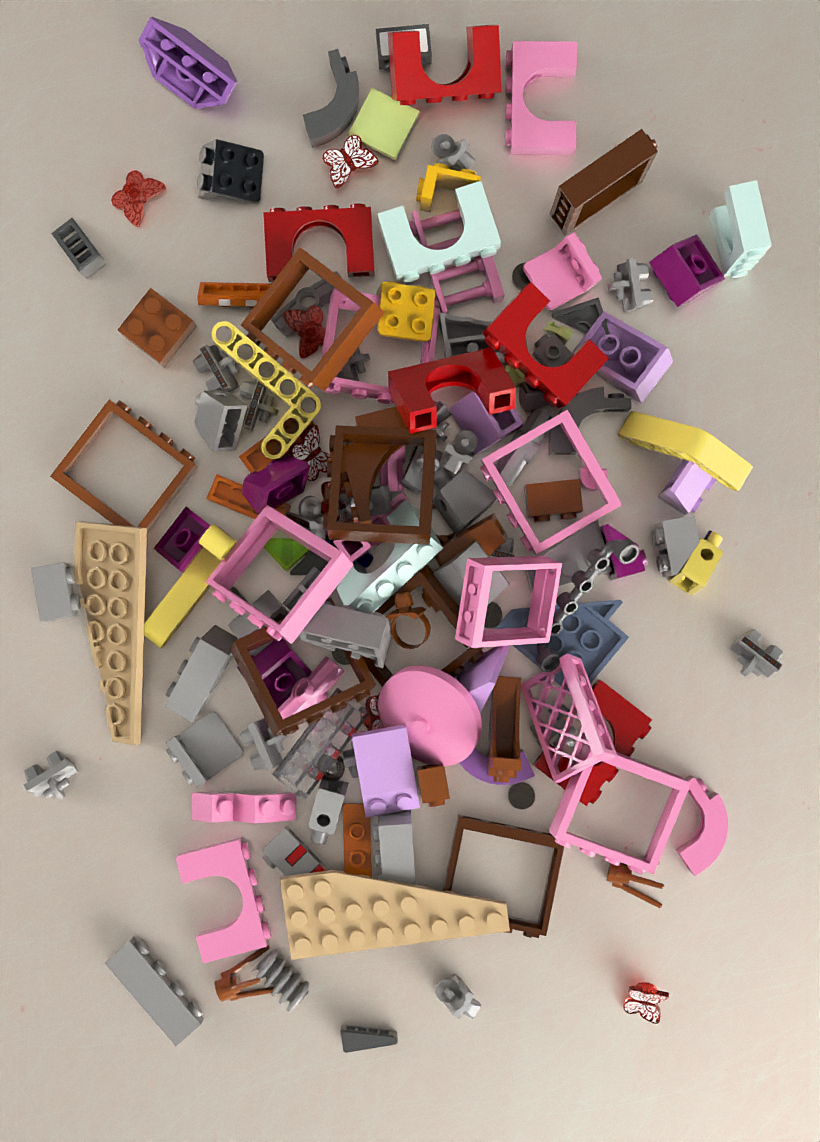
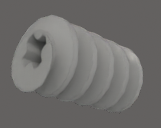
[251,949,309,1012]

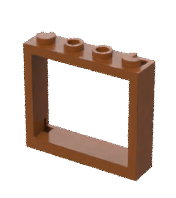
[240,247,385,391]
[50,399,198,534]

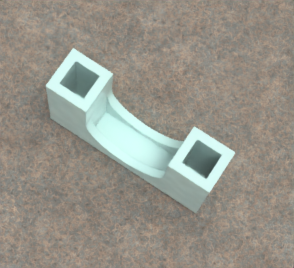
[709,180,772,278]
[377,181,501,283]
[336,499,443,613]

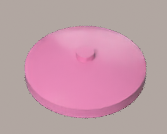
[378,666,482,766]

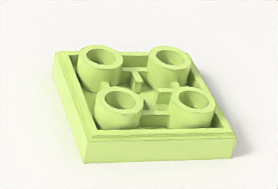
[348,88,419,161]

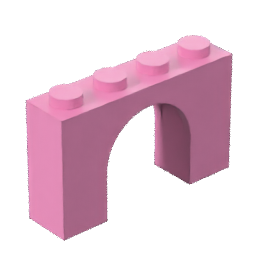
[505,41,577,155]
[176,837,272,964]

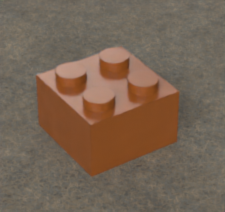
[118,288,197,368]

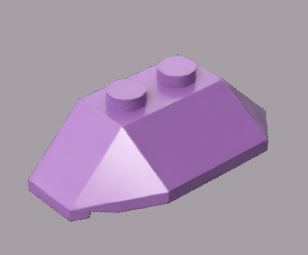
[139,17,238,109]

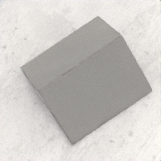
[433,540,510,606]

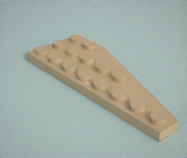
[74,521,147,745]
[280,870,510,960]

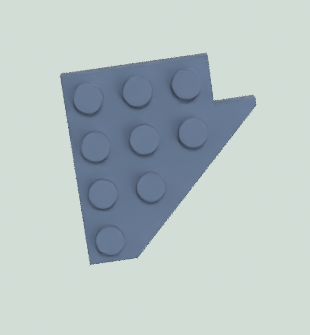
[495,600,629,692]

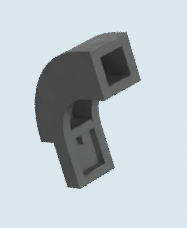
[303,49,359,148]
[548,387,631,455]

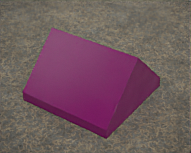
[153,507,211,573]

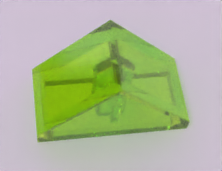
[264,538,310,572]

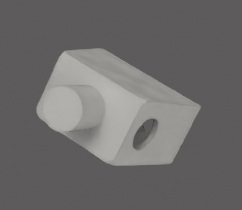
[194,390,247,451]
[433,468,497,534]
[308,776,349,845]

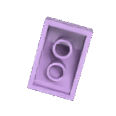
[573,311,673,403]
[658,460,716,515]
[454,645,510,713]
[351,724,420,818]

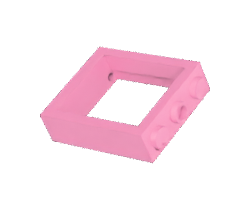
[455,556,562,648]

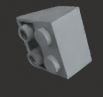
[651,515,700,577]

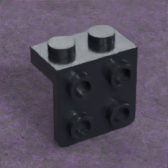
[197,139,264,203]

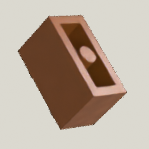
[524,479,583,523]
[417,764,450,807]

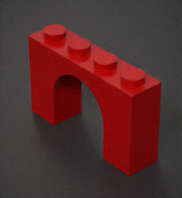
[388,25,502,105]
[263,203,375,282]
[482,282,609,408]
[388,347,516,434]
[532,679,652,806]

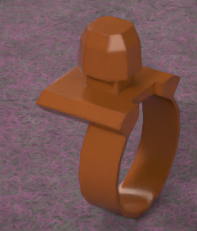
[386,592,431,649]

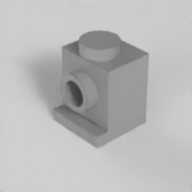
[532,334,573,367]

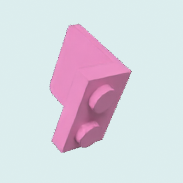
[523,232,602,310]

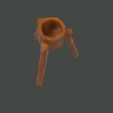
[606,862,665,908]
[214,945,274,1002]

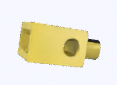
[668,531,723,595]

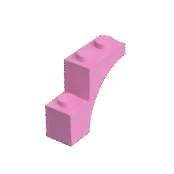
[191,791,296,824]

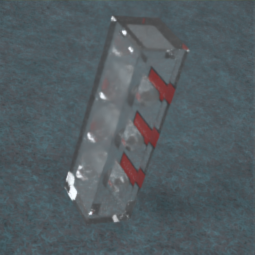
[272,687,371,800]

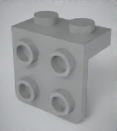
[166,712,243,788]

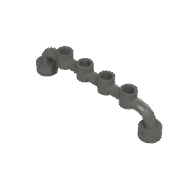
[536,539,639,672]

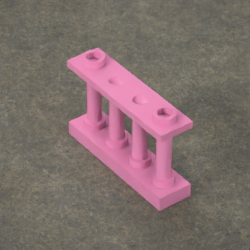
[408,209,505,314]

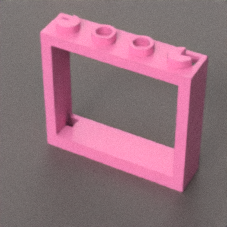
[317,288,440,404]
[479,410,622,554]
[206,505,353,644]
[549,743,691,874]

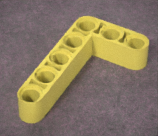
[211,321,321,459]
[617,411,753,491]
[144,524,238,649]

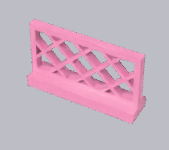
[521,653,617,783]

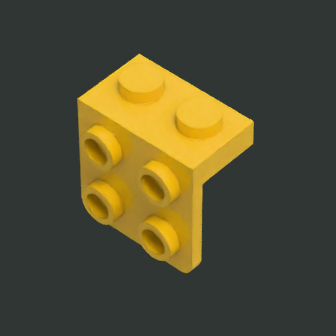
[416,163,481,212]
[376,281,435,342]

